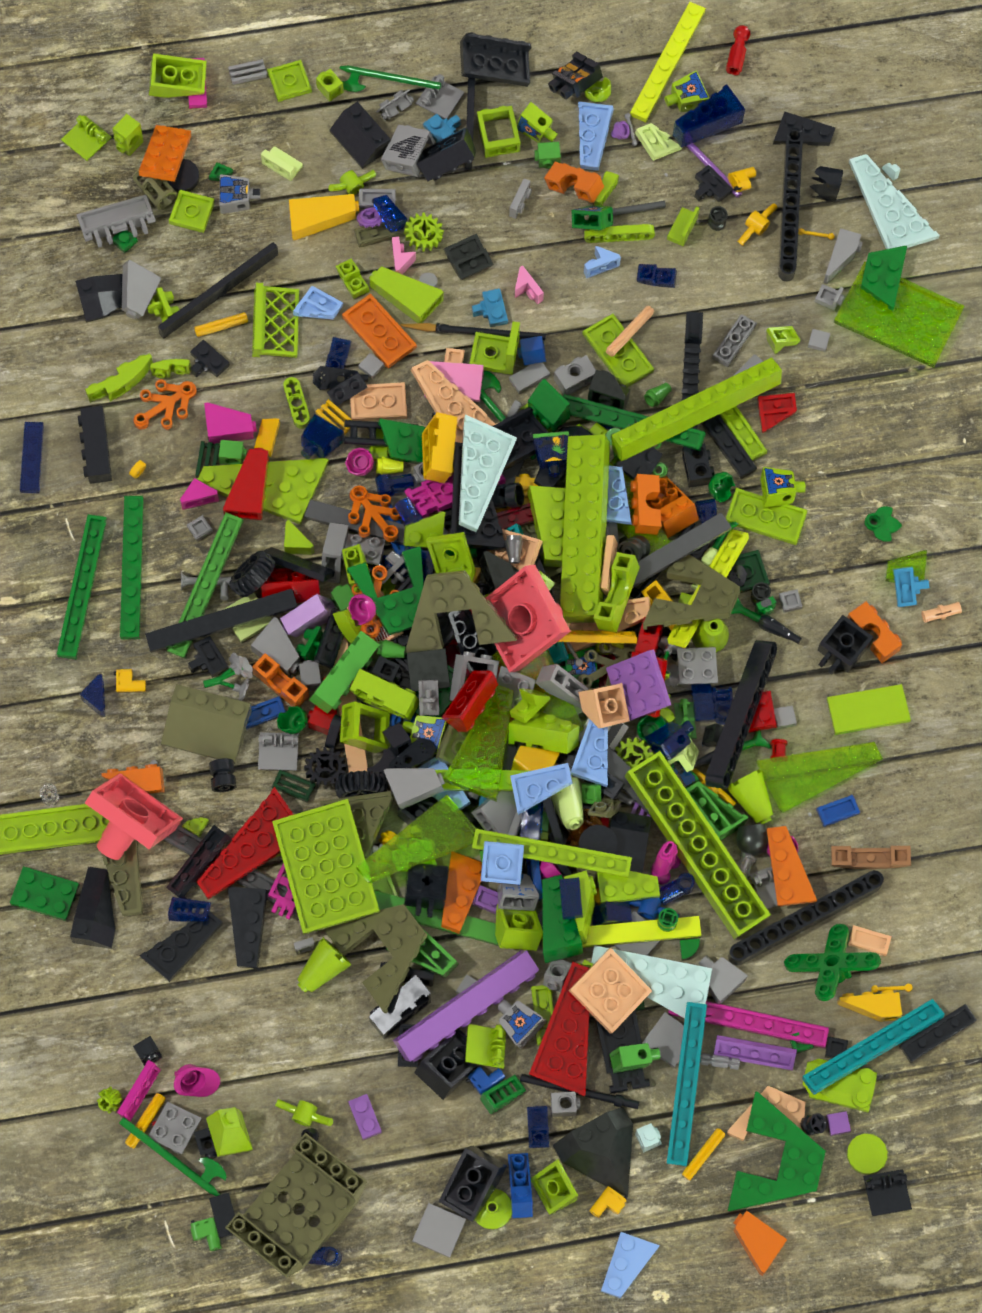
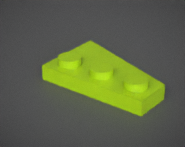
[597,871,660,904]

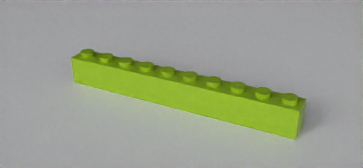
[612,357,782,461]

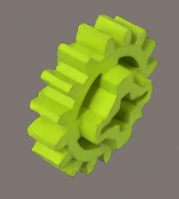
[404,212,444,252]
[615,737,655,769]

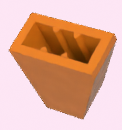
[733,1211,787,1276]

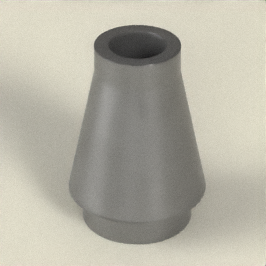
[505,535,524,563]

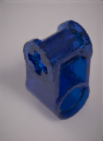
[712,687,732,725]

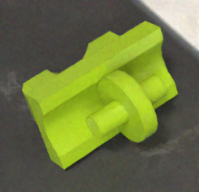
[147,287,179,323]

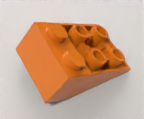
[646,476,699,538]

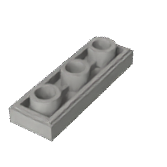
[712,314,757,367]

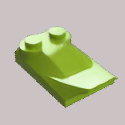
[802,1058,877,1113]

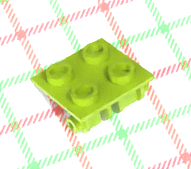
[61,115,112,161]
[465,1024,506,1069]

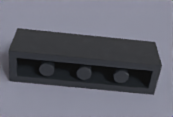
[78,406,112,484]

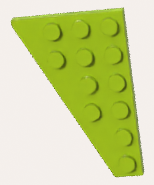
[197,458,329,525]

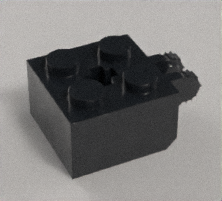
[817,615,873,674]
[404,862,448,918]

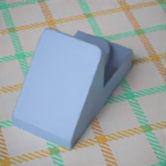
[584,246,621,279]

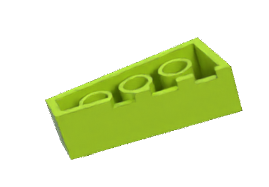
[527,486,566,568]

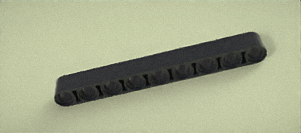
[778,127,803,282]
[705,640,777,789]
[728,870,884,966]

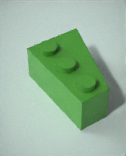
[686,781,749,841]
[387,929,459,978]

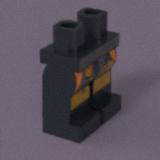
[548,51,603,100]

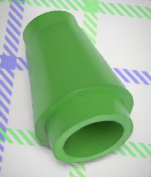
[644,382,672,407]
[377,639,406,658]

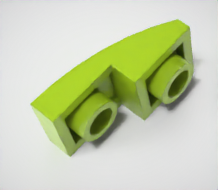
[335,258,370,299]
[150,359,191,379]
[333,609,362,643]

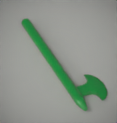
[339,65,441,92]
[480,370,538,460]
[119,1117,227,1196]

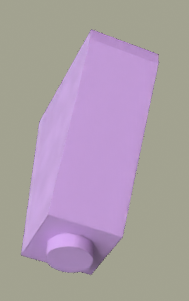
[280,594,337,637]

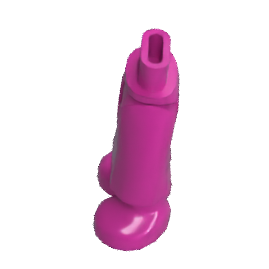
[651,841,681,885]

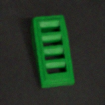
[480,1075,526,1114]

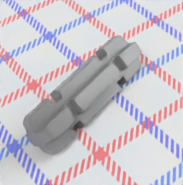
[700,1053,740,1070]

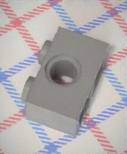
[554,355,596,395]

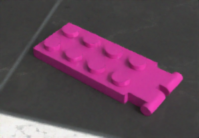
[405,474,505,518]

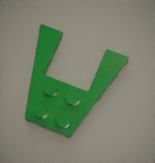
[347,546,424,635]

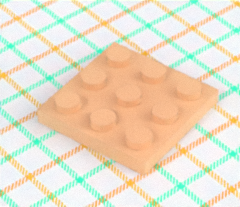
[568,948,652,1034]

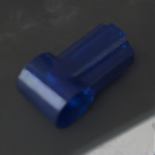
[375,473,414,497]
[395,497,423,527]
[695,498,717,524]
[659,873,695,906]
[308,1246,342,1267]

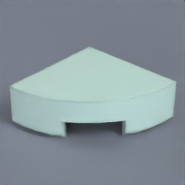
[882,163,900,181]

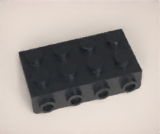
[460,32,532,87]
[492,407,554,471]

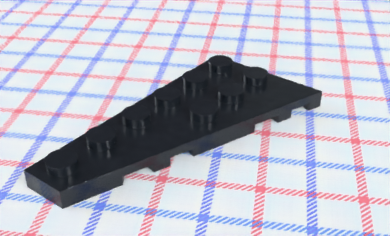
[450,442,507,551]

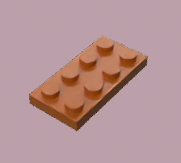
[139,125,191,182]
[342,293,417,369]

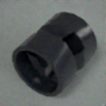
[491,483,524,509]
[209,758,237,792]

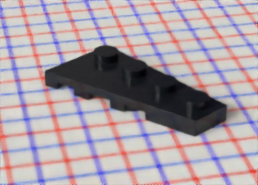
[228,887,268,969]
[139,910,223,982]

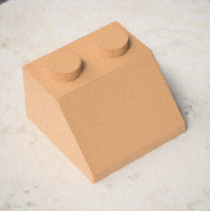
[578,683,630,728]

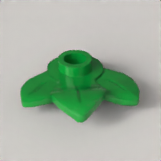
[864,506,902,542]

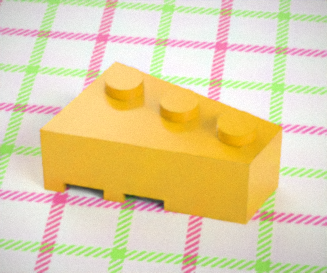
[422,412,457,483]

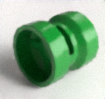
[657,908,678,932]

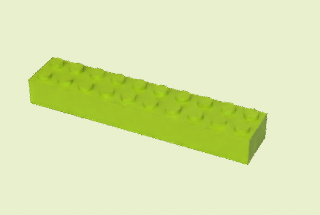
[560,435,610,623]
[624,751,771,940]

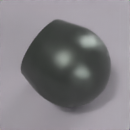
[736,824,768,856]

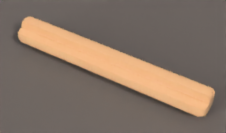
[606,306,654,357]

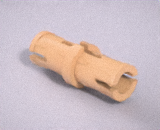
[921,602,962,623]

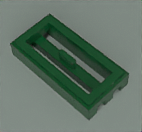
[195,441,220,478]
[272,770,316,803]

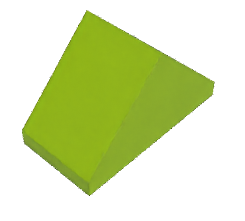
[284,520,315,555]

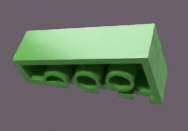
[309,631,380,714]

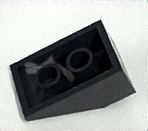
[610,811,652,873]
[414,1028,479,1100]
[438,1145,507,1222]

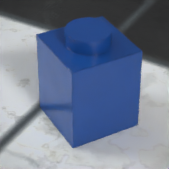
[518,336,546,365]

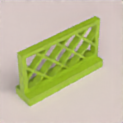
[252,282,299,358]

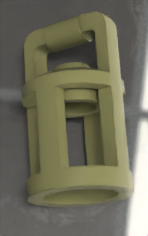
[133,171,178,210]

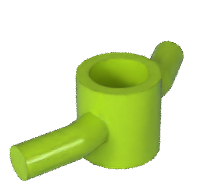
[328,170,376,195]
[275,1099,333,1127]

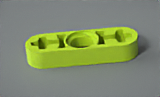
[283,377,310,429]

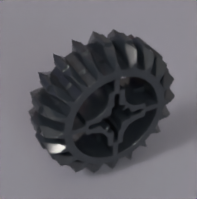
[229,551,275,598]
[335,770,388,798]

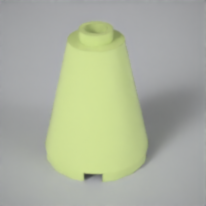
[551,775,584,830]

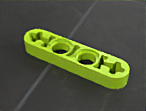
[584,224,655,243]

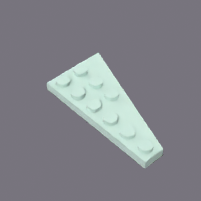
[849,154,940,249]
[459,414,517,532]
[591,945,713,1018]

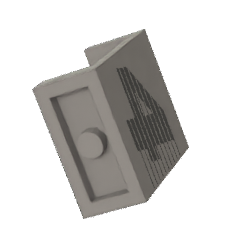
[381,125,435,177]

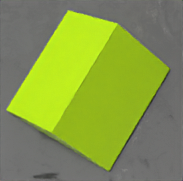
[530,1159,578,1215]

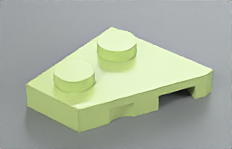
[635,123,683,161]

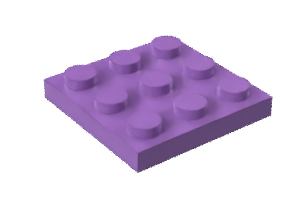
[606,650,671,723]

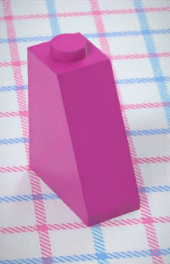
[204,403,257,444]

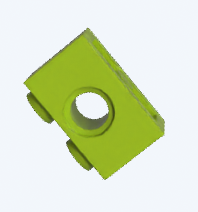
[112,113,144,156]

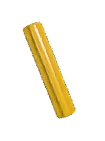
[194,312,248,337]
[125,1093,165,1149]
[682,1128,725,1180]

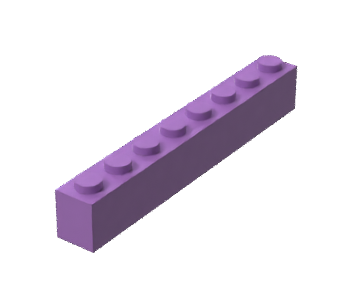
[393,950,539,1062]

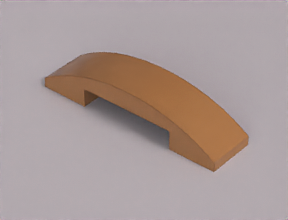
[831,846,911,869]

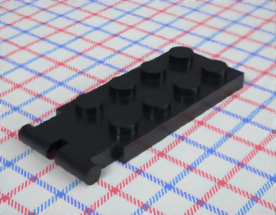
[596,1010,650,1094]

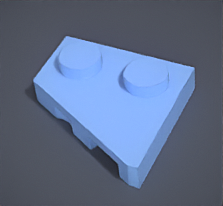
[293,286,343,320]

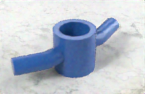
[621,898,679,920]

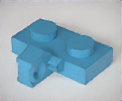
[423,114,461,142]
[472,289,508,327]
[893,567,930,607]

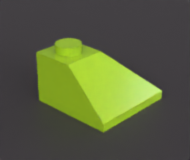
[206,1107,253,1157]

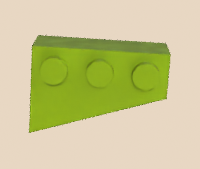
[350,669,419,721]
[508,710,579,754]

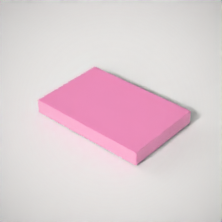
[424,361,484,402]

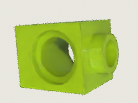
[316,69,344,102]

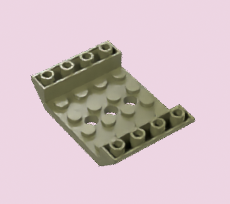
[225,1133,367,1278]

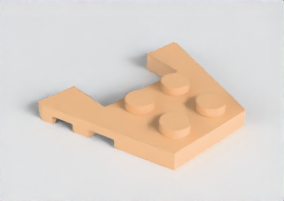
[727,1086,805,1141]

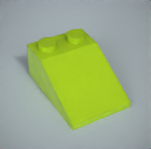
[148,54,207,98]
[564,870,597,944]

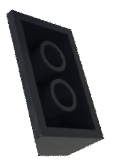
[330,101,390,169]
[417,127,476,182]

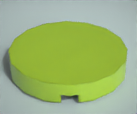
[847,1133,888,1175]

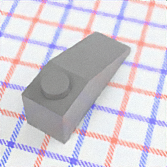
[823,228,863,284]
[535,664,589,709]

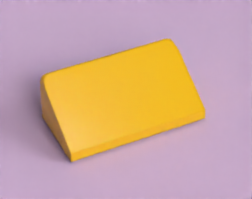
[254,418,280,457]

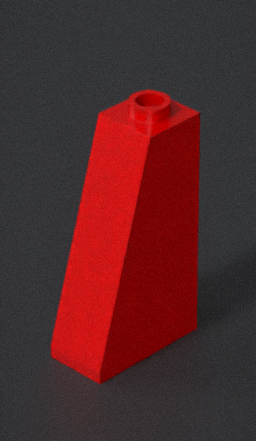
[223,448,269,520]

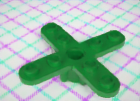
[784,924,881,1001]

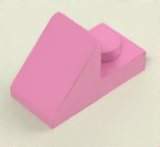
[392,237,416,275]
[515,265,544,304]

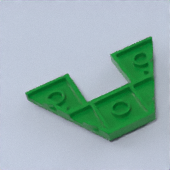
[727,1091,826,1212]

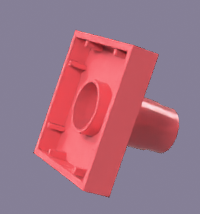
[486,565,571,673]
[85,773,183,860]

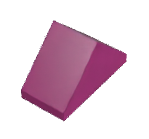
[180,478,219,510]

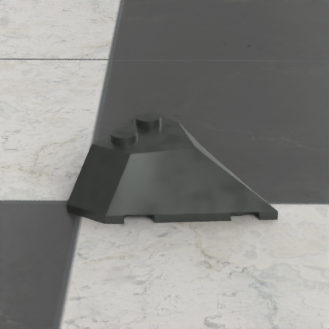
[553,1107,633,1197]

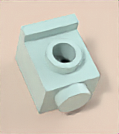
[635,1123,662,1153]

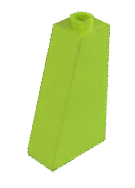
[369,266,444,323]

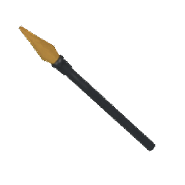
[400,323,546,341]

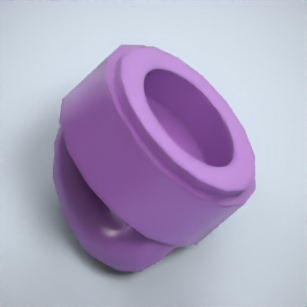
[611,121,630,140]

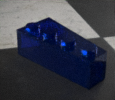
[672,84,745,148]

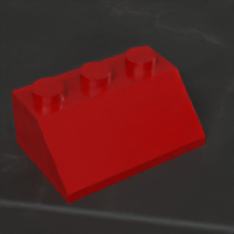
[261,568,320,603]
[442,670,498,732]

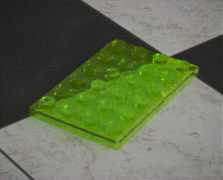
[834,261,965,368]

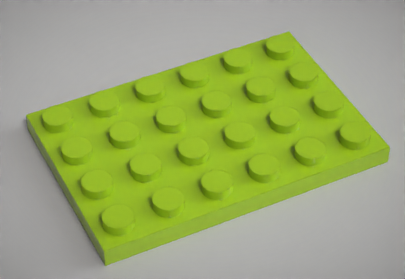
[272,799,380,935]

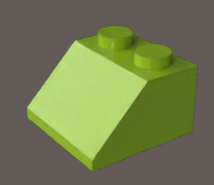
[495,904,543,951]

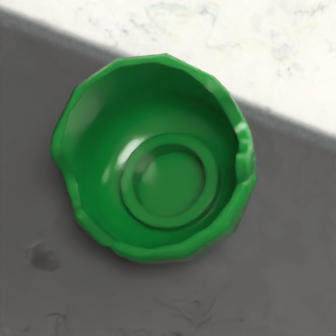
[708,472,735,503]
[277,706,308,735]
[637,715,667,744]

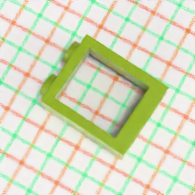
[477,106,521,158]
[340,701,390,753]

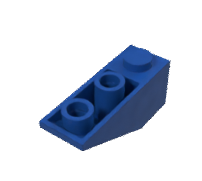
[508,1153,533,1218]

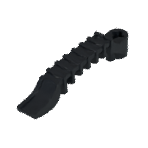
[681,311,703,430]

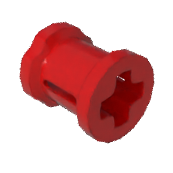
[770,739,788,763]

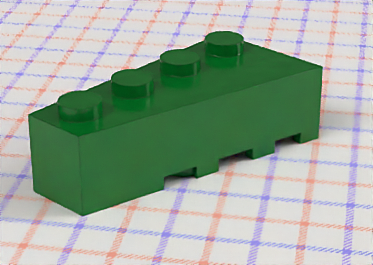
[542,875,583,963]

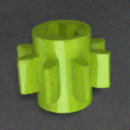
[97,1086,123,1114]

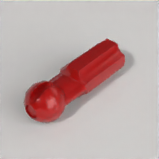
[726,25,751,76]

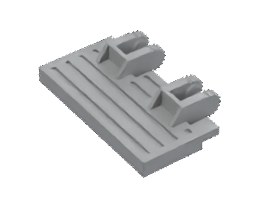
[76,195,156,248]

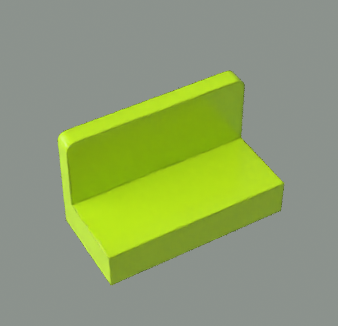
[667,206,700,246]

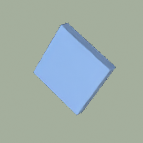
[481,841,524,885]

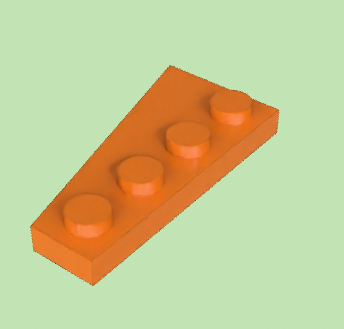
[766,826,817,907]
[441,851,482,934]

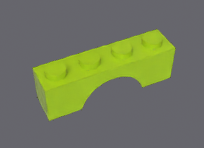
[594,552,640,633]

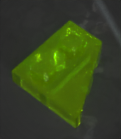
[885,550,927,583]

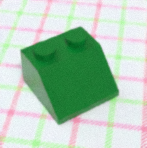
[528,379,570,433]

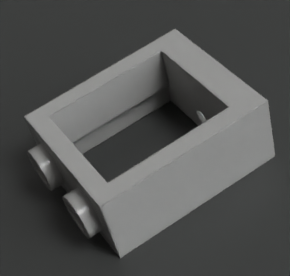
[449,652,499,707]

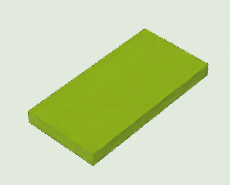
[582,313,654,388]
[726,488,808,545]
[826,684,911,735]

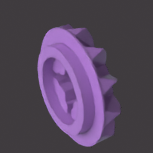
[357,207,386,228]

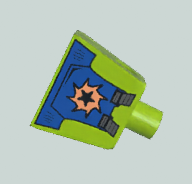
[664,71,710,112]
[517,102,558,143]
[760,467,806,507]
[402,715,448,754]

